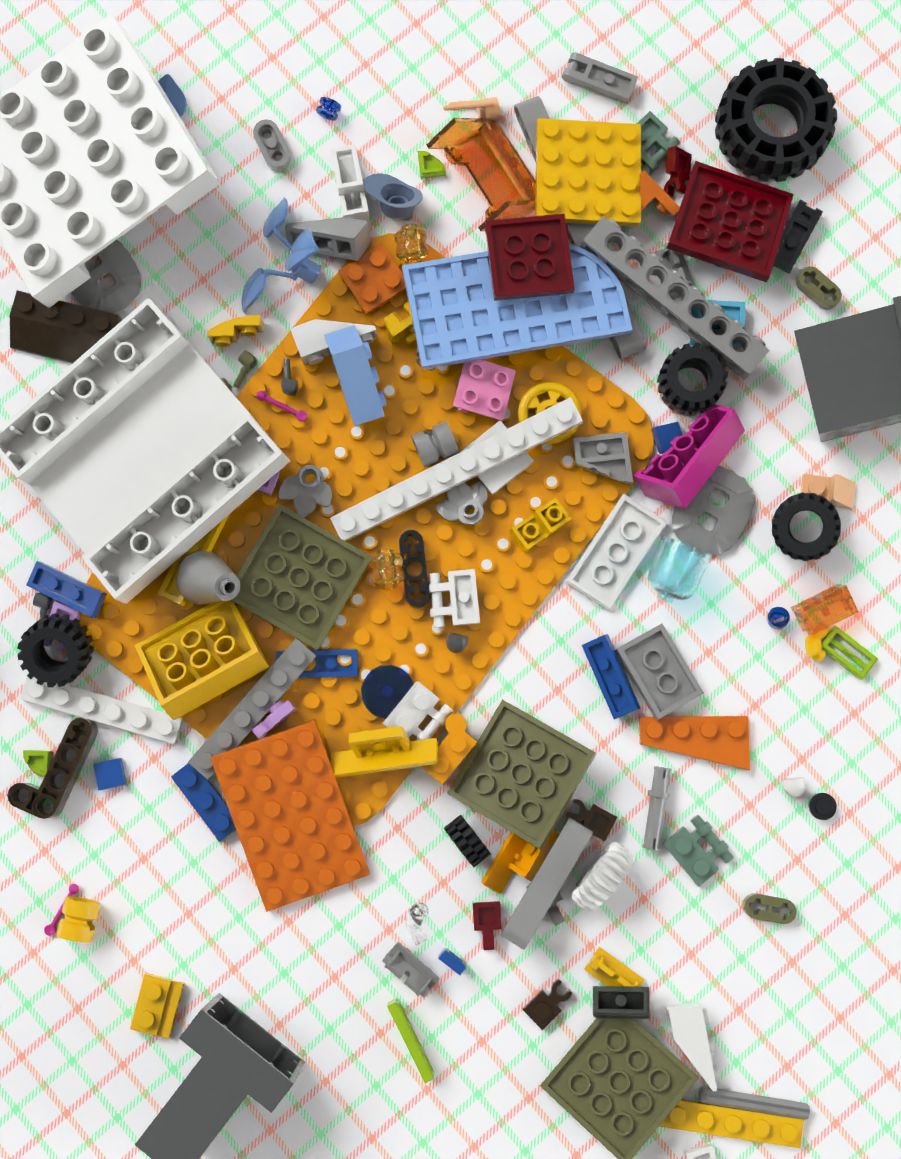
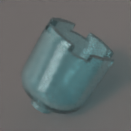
[647,535,712,603]

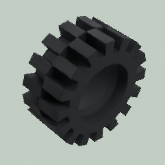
[444,815,491,867]

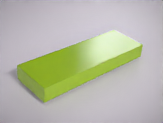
[387,998,435,1083]

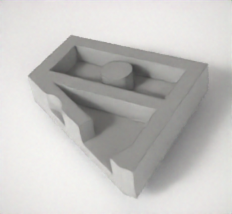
[573,432,633,485]

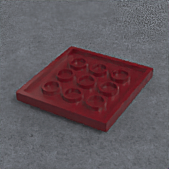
[666,161,794,283]

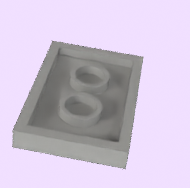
[615,623,704,721]

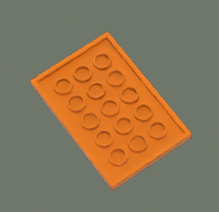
[210,719,370,912]

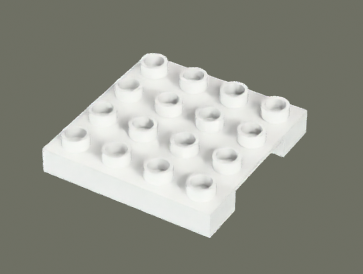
[0,13,221,308]
[0,297,290,604]

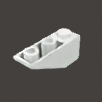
[290,319,377,365]
[665,1001,720,1092]

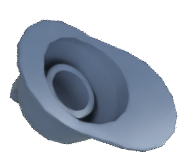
[364,173,423,221]

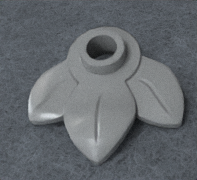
[278,465,332,517]
[436,481,488,526]

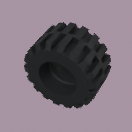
[657,343,728,415]
[771,492,841,561]
[17,613,94,688]

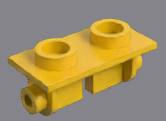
[584,946,645,987]

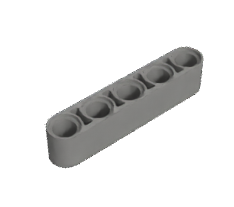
[500,817,593,950]

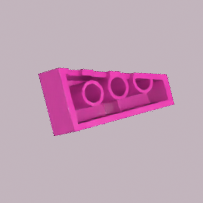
[633,404,745,509]

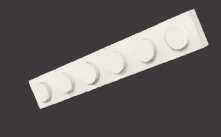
[20,673,183,744]

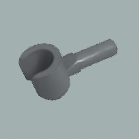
[281,358,298,396]
[33,593,53,619]

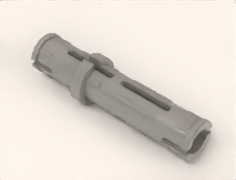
[642,766,672,850]

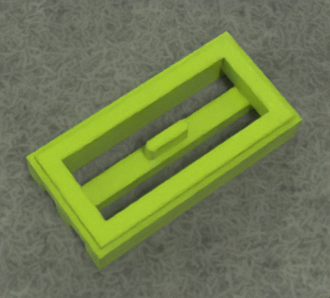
[821,625,878,680]

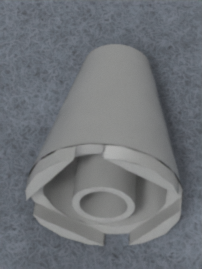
[176,551,240,605]

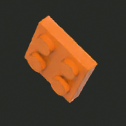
[338,243,406,316]

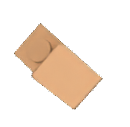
[800,473,856,509]

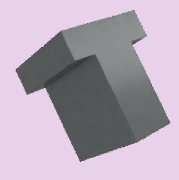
[794,296,901,442]
[135,993,305,1159]

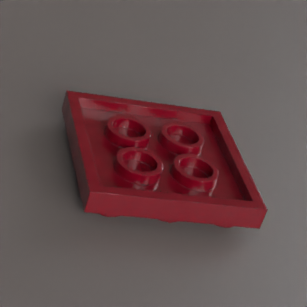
[484,213,575,301]

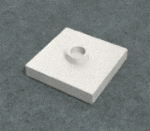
[459,421,534,495]

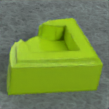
[417,151,446,179]
[23,750,52,777]

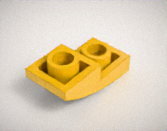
[207,315,264,347]
[510,498,571,552]

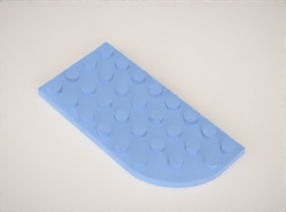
[402,244,632,370]

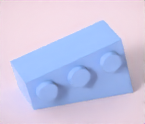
[324,325,387,426]

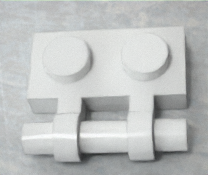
[429,569,480,628]
[383,681,453,741]

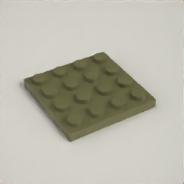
[231,504,373,651]
[447,699,597,850]
[540,1018,699,1159]

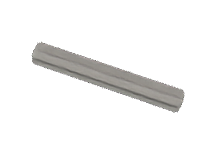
[699,1086,810,1120]

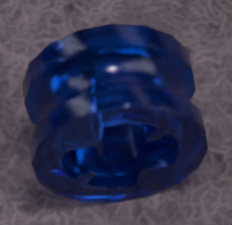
[316,97,342,121]

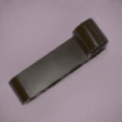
[7,718,98,819]

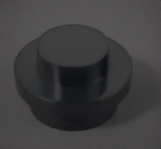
[808,793,837,820]

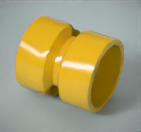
[56,896,101,943]

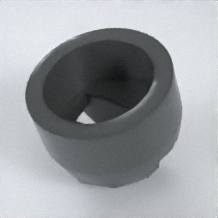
[446,633,469,653]

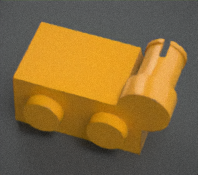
[421,713,477,785]

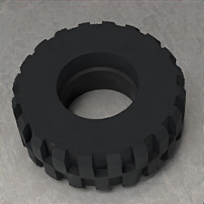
[715,58,837,182]

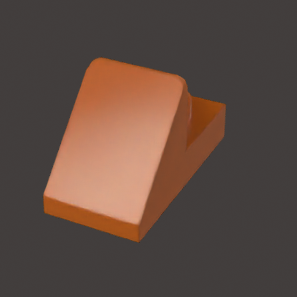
[640,171,680,216]

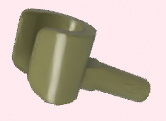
[233,350,257,388]

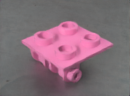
[453,360,516,421]

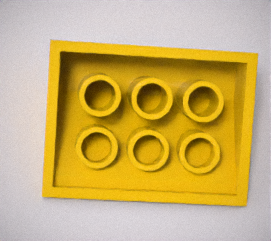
[134,600,269,721]

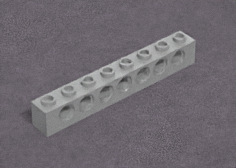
[580,217,770,380]

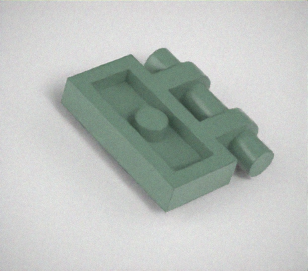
[636,111,680,174]
[662,814,734,887]

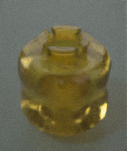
[394,224,429,264]
[370,549,405,590]

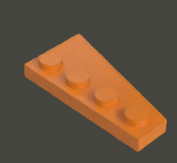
[639,716,750,770]

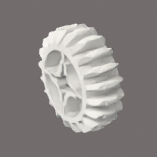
[571,842,634,913]

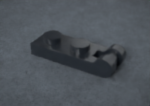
[773,199,823,274]

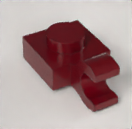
[664,146,692,197]
[472,901,502,950]

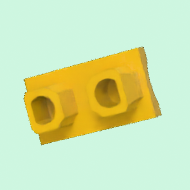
[384,302,416,345]

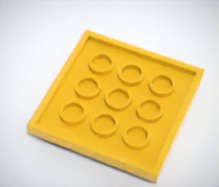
[535,118,641,227]

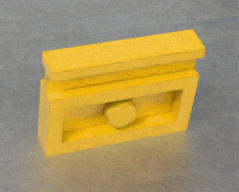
[130,973,185,1039]

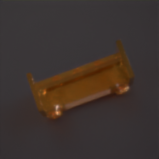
[426,117,536,232]

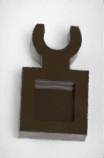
[566,799,618,841]
[522,979,572,1031]

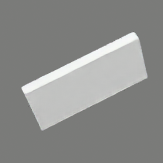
[565,493,668,612]

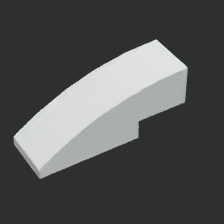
[330,144,371,225]

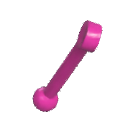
[257,391,307,422]
[44,884,79,936]

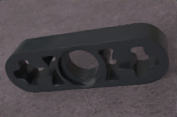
[399,530,430,608]

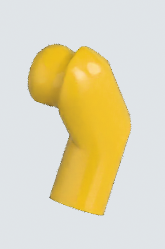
[805,622,830,662]

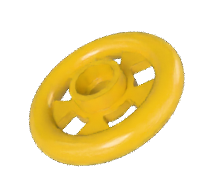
[518,382,581,444]

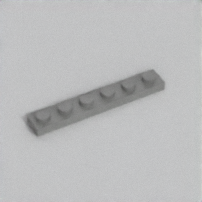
[188,638,317,780]

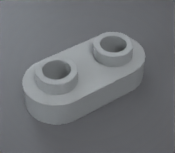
[253,119,291,170]

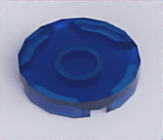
[361,665,414,719]

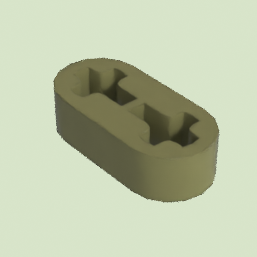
[796,266,842,310]
[742,893,797,924]

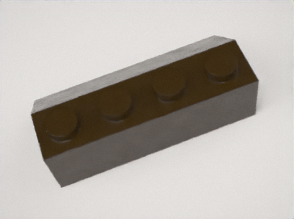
[9,290,122,364]

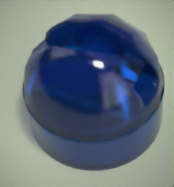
[767,607,790,630]

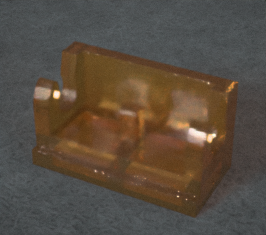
[790,584,859,636]

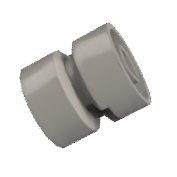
[411,421,459,468]

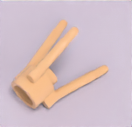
[443,97,501,143]

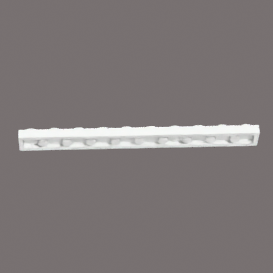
[330,397,583,541]

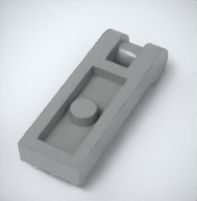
[561,52,638,104]

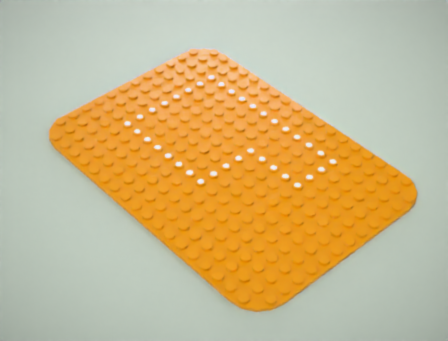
[79,233,654,826]

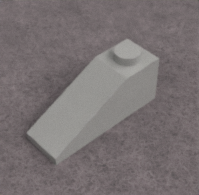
[285,217,372,261]

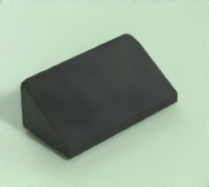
[593,986,650,1019]

